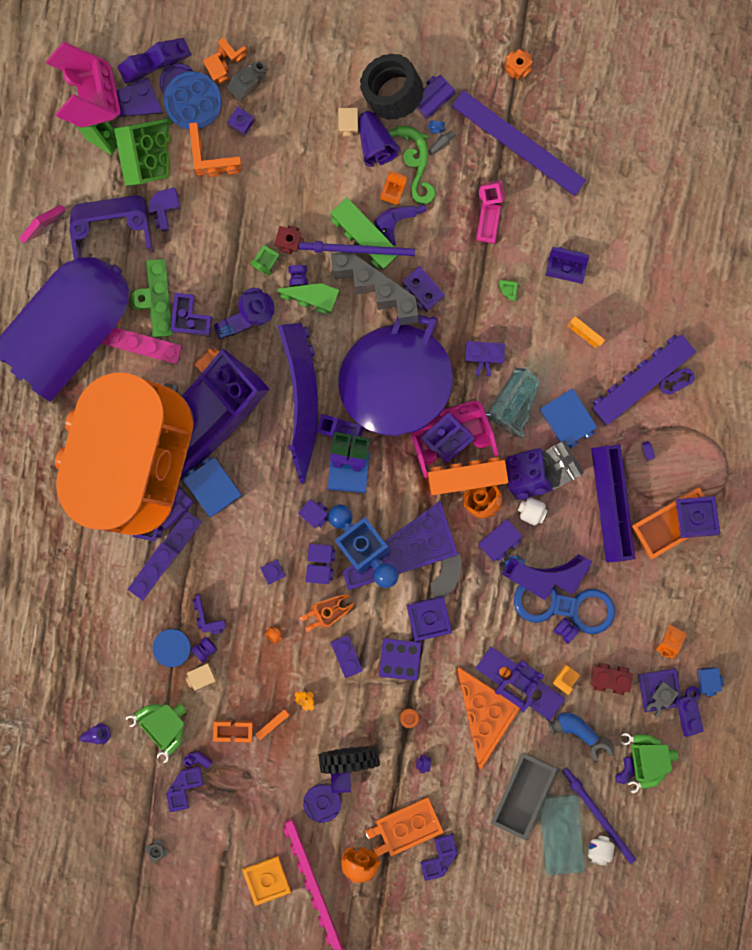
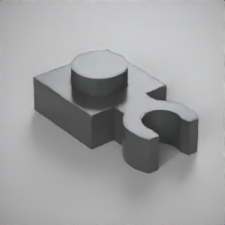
[646,681,679,717]

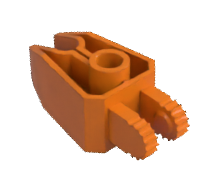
[300,594,354,632]

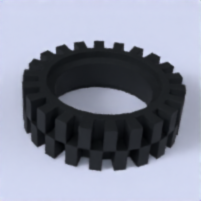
[318,746,380,774]

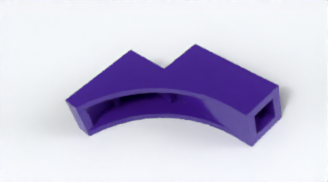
[502,554,592,600]

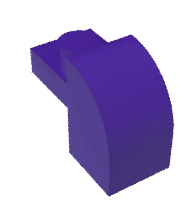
[149,188,181,232]
[316,414,364,443]

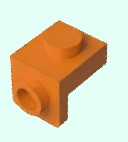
[218,37,248,64]
[380,171,407,205]
[656,625,687,659]

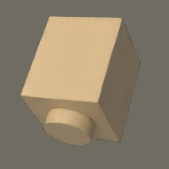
[338,108,358,138]
[185,662,217,691]

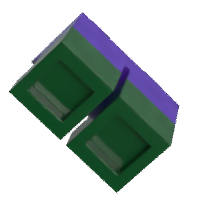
[330,432,371,472]

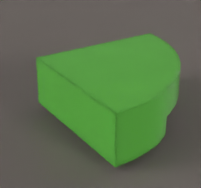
[499,279,518,302]

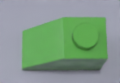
[76,121,118,155]

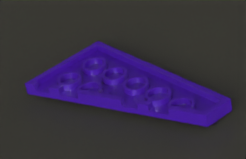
[343,501,458,590]

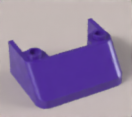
[70,195,154,259]

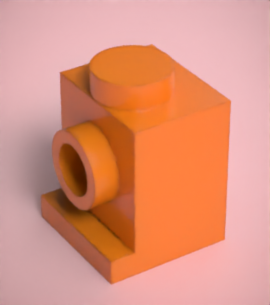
[203,51,229,84]

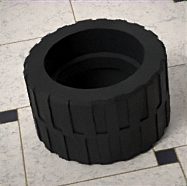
[360,53,424,120]

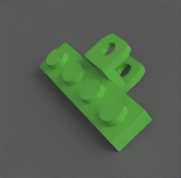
[130,259,173,338]

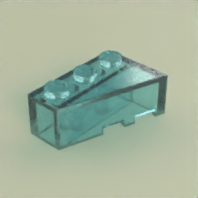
[486,368,540,438]

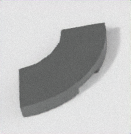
[430,552,462,597]

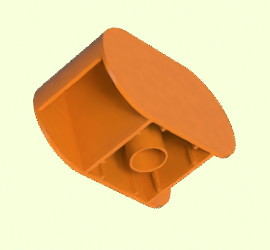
[55,373,194,535]

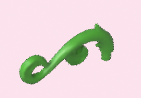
[388,126,435,204]

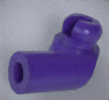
[183,751,213,769]
[615,757,634,784]

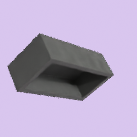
[491,753,560,841]

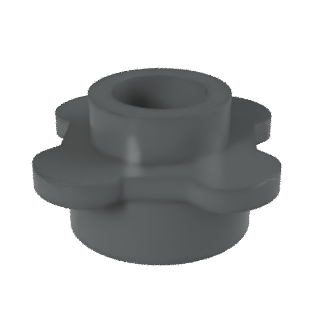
[145,840,168,863]

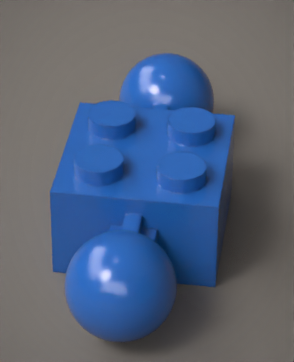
[328,504,399,588]

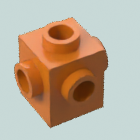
[505,49,533,80]

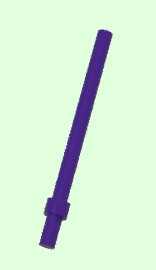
[299,241,415,256]
[561,767,636,864]

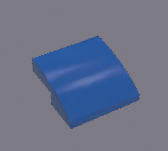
[328,452,370,493]

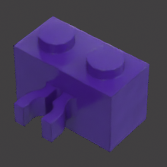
[465,341,505,377]

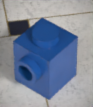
[697,667,724,696]

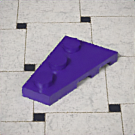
[116,77,163,118]

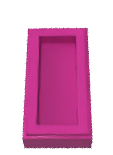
[476,203,501,244]

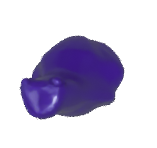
[79,723,111,745]

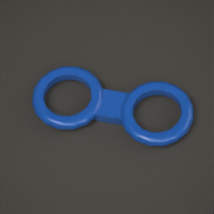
[514,585,615,634]

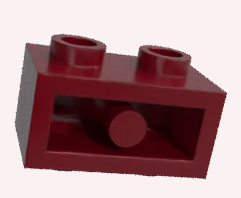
[589,663,633,695]

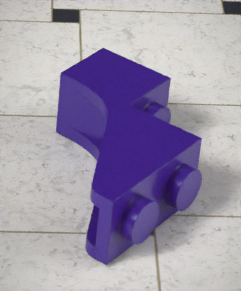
[117,38,192,84]

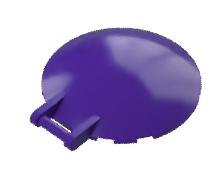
[338,314,453,436]

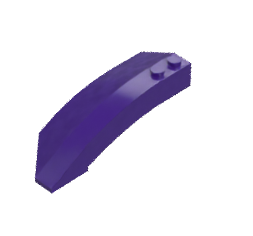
[278,323,318,484]

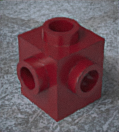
[274,225,305,255]

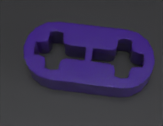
[659,368,695,395]

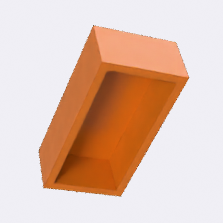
[427,457,508,495]
[631,487,705,559]

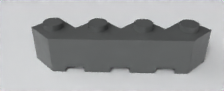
[331,252,418,325]

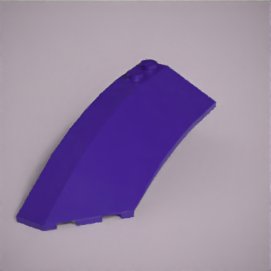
[179,349,270,481]

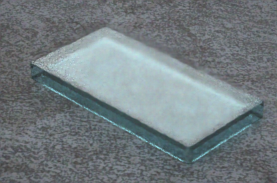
[540,794,585,875]

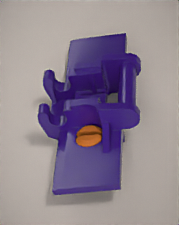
[475,646,565,721]

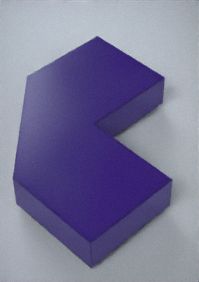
[166,766,204,812]
[420,833,457,881]

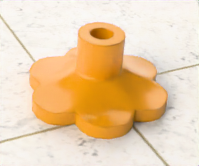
[295,691,315,711]

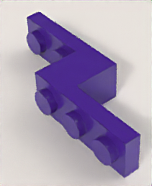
[127,511,202,601]

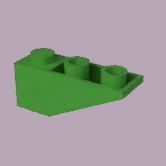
[277,283,339,315]

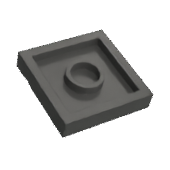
[543,440,584,490]

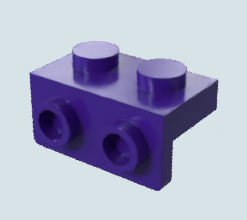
[545,247,589,284]

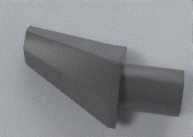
[429,130,455,155]

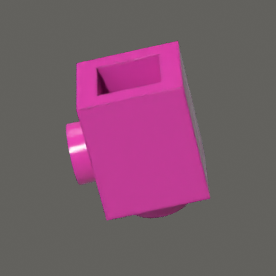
[479,180,506,205]

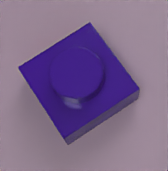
[260,559,286,585]

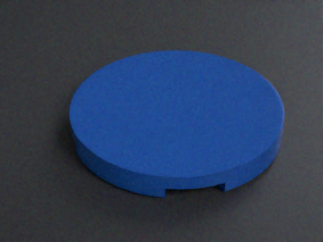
[164,71,222,129]

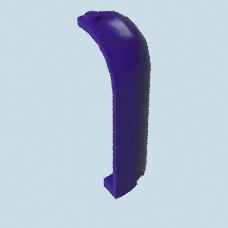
[0,257,129,402]

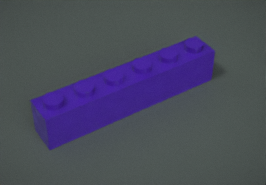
[591,334,696,426]
[591,444,636,562]

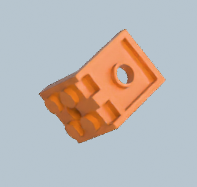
[189,123,243,177]

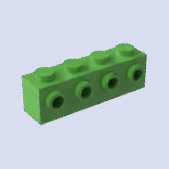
[330,197,399,271]

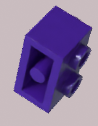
[402,266,445,312]

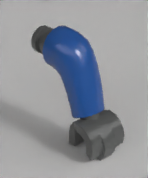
[548,712,614,761]

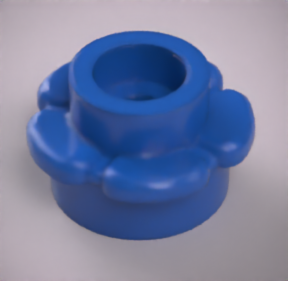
[427,120,446,134]

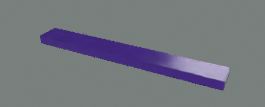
[452,91,586,197]

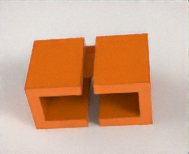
[213,720,254,743]

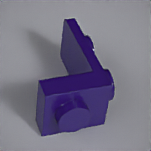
[193,594,227,634]

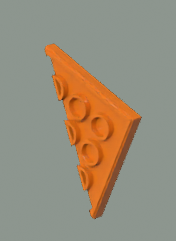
[457,667,520,769]

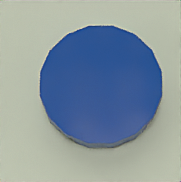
[153,629,191,667]

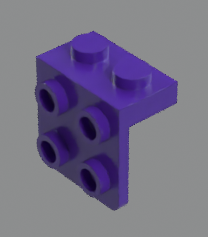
[506,448,553,500]

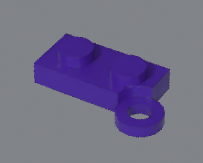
[676,686,704,737]

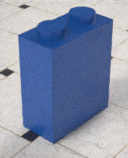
[539,389,597,449]
[184,457,242,517]

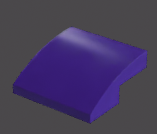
[420,412,475,463]

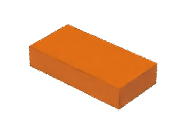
[255,708,290,740]

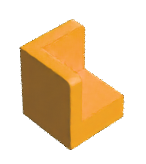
[551,664,580,695]

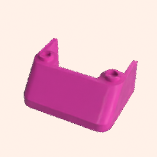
[46,41,120,127]
[410,401,499,478]

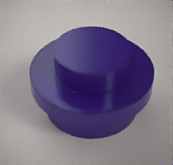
[416,754,431,774]

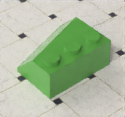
[114,118,172,186]

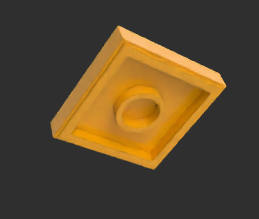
[567,316,605,349]
[242,855,291,906]

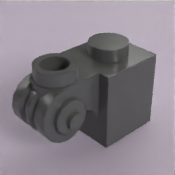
[227,61,267,101]

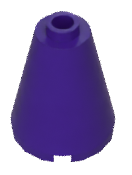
[358,111,401,167]

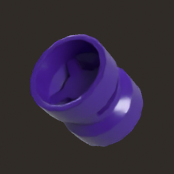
[288,265,308,287]
[553,617,580,644]
[191,636,218,663]

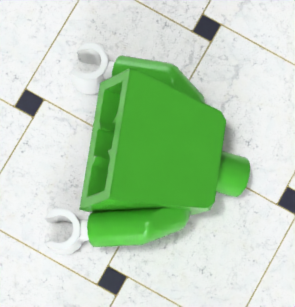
[126,704,186,763]
[621,733,678,793]

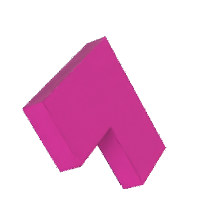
[19,205,66,244]

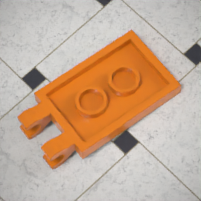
[365,797,444,857]

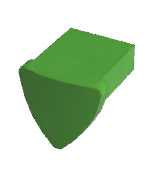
[250,245,280,276]

